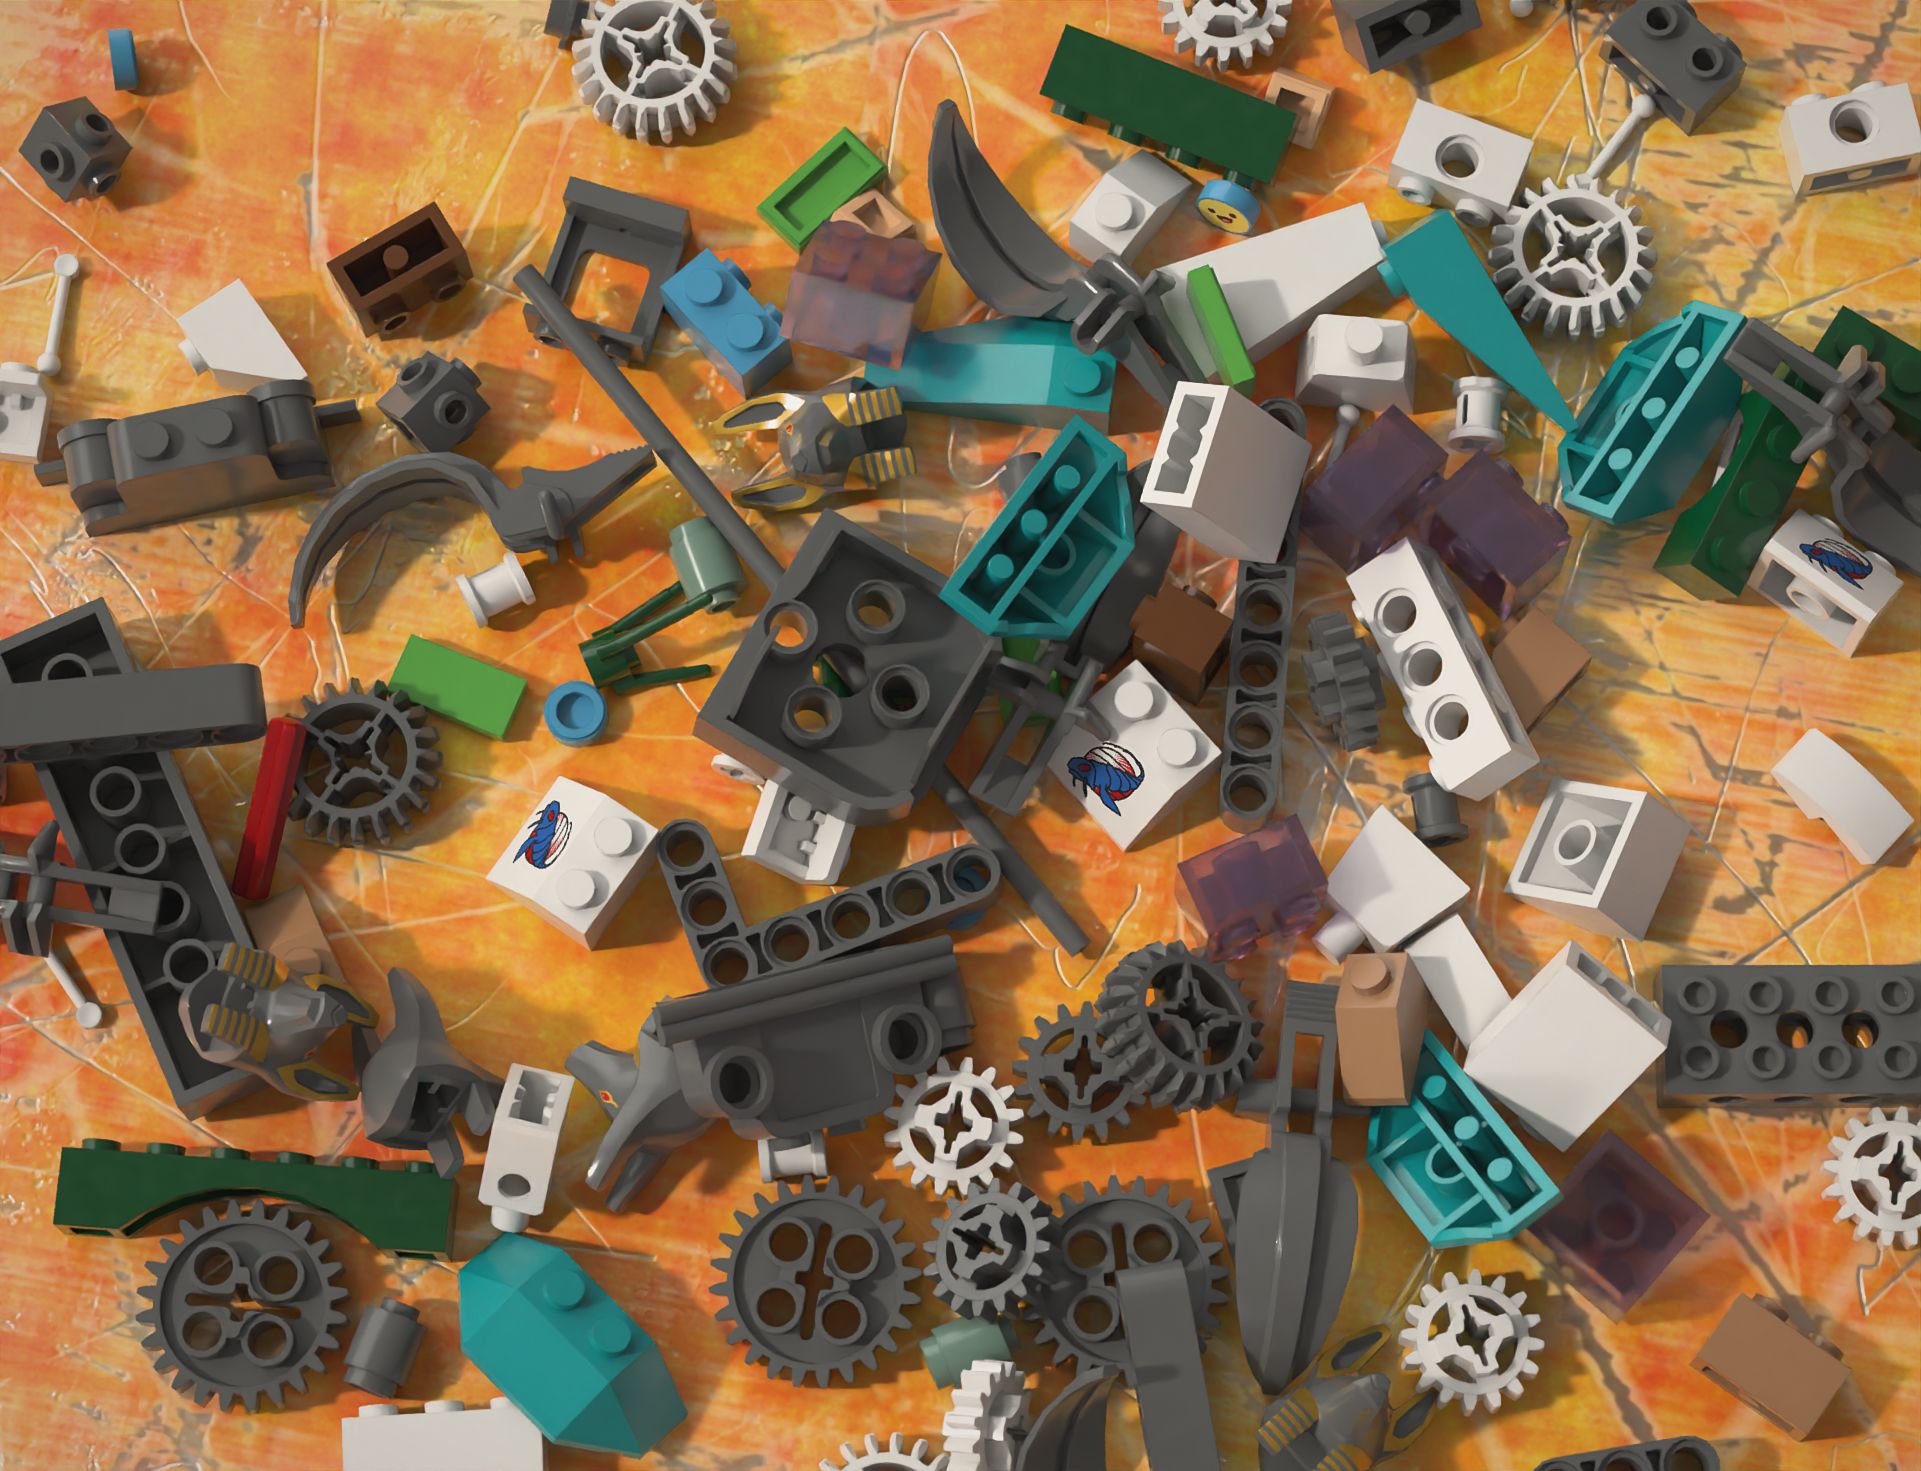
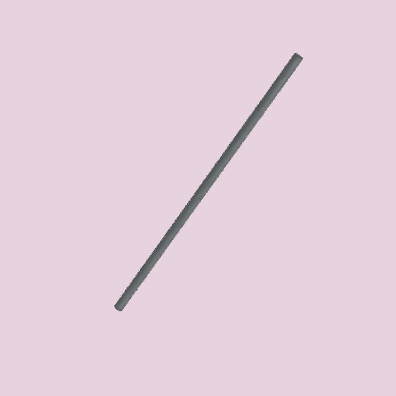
[513,264,1092,958]

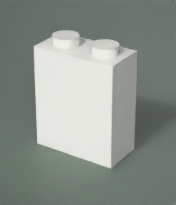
[1140,381,1312,564]
[1463,939,1672,1153]

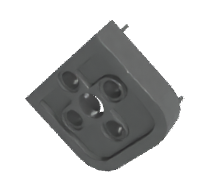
[692,507,1002,827]

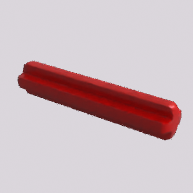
[232,716,307,901]

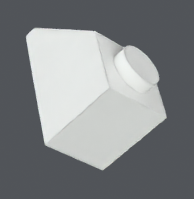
[1069,148,1192,266]
[176,278,316,396]

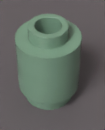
[669,516,749,615]
[918,1314,1021,1391]

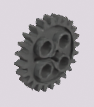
[709,1174,923,1389]
[1022,1175,1230,1391]
[135,1200,352,1415]

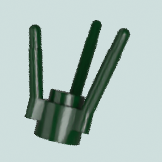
[578,580,713,696]

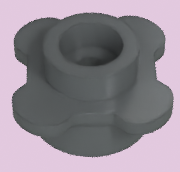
[543,0,590,50]

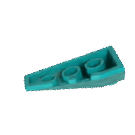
[1376,209,1579,433]
[864,316,1119,436]

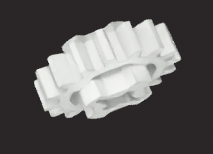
[1158,0,1292,72]
[884,1057,1024,1200]
[1819,1106,1921,1251]
[1398,1269,1544,1416]
[942,1360,1035,1471]

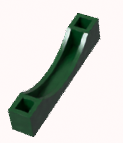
[53,1138,460,1263]

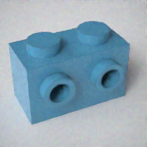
[660,248,793,400]

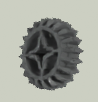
[285,677,444,850]
[1093,939,1265,1115]

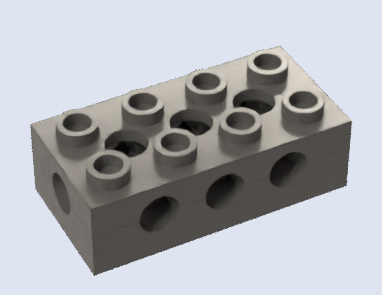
[1653,964,1921,1108]

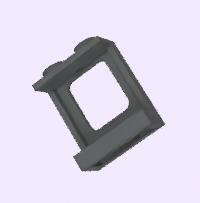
[522,176,693,367]

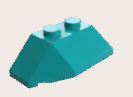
[1557,299,1749,525]
[938,414,1135,640]
[1366,1027,1565,1249]
[457,1231,688,1459]

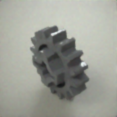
[1301,610,1386,752]
[1012,1001,1147,1145]
[923,1178,1064,1325]

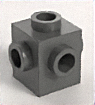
[18,96,133,203]
[375,351,491,453]

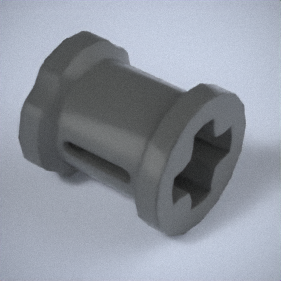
[1402,772,1469,848]

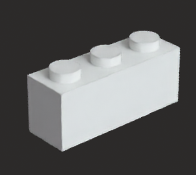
[342,1397,549,1471]

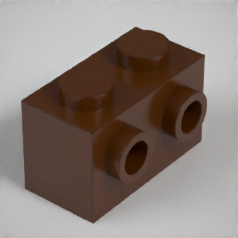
[326,201,474,339]
[1128,582,1234,707]

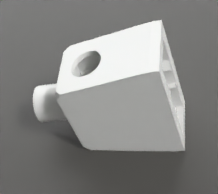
[1294,314,1418,415]
[1311,805,1471,966]
[478,1063,575,1232]

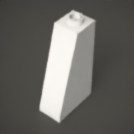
[1150,202,1389,385]

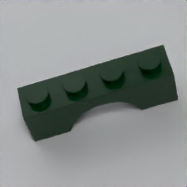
[1652,346,1829,601]

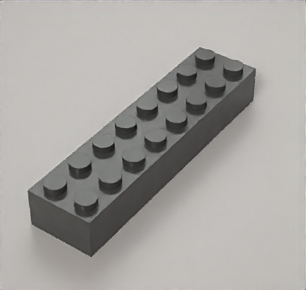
[0,596,272,1122]

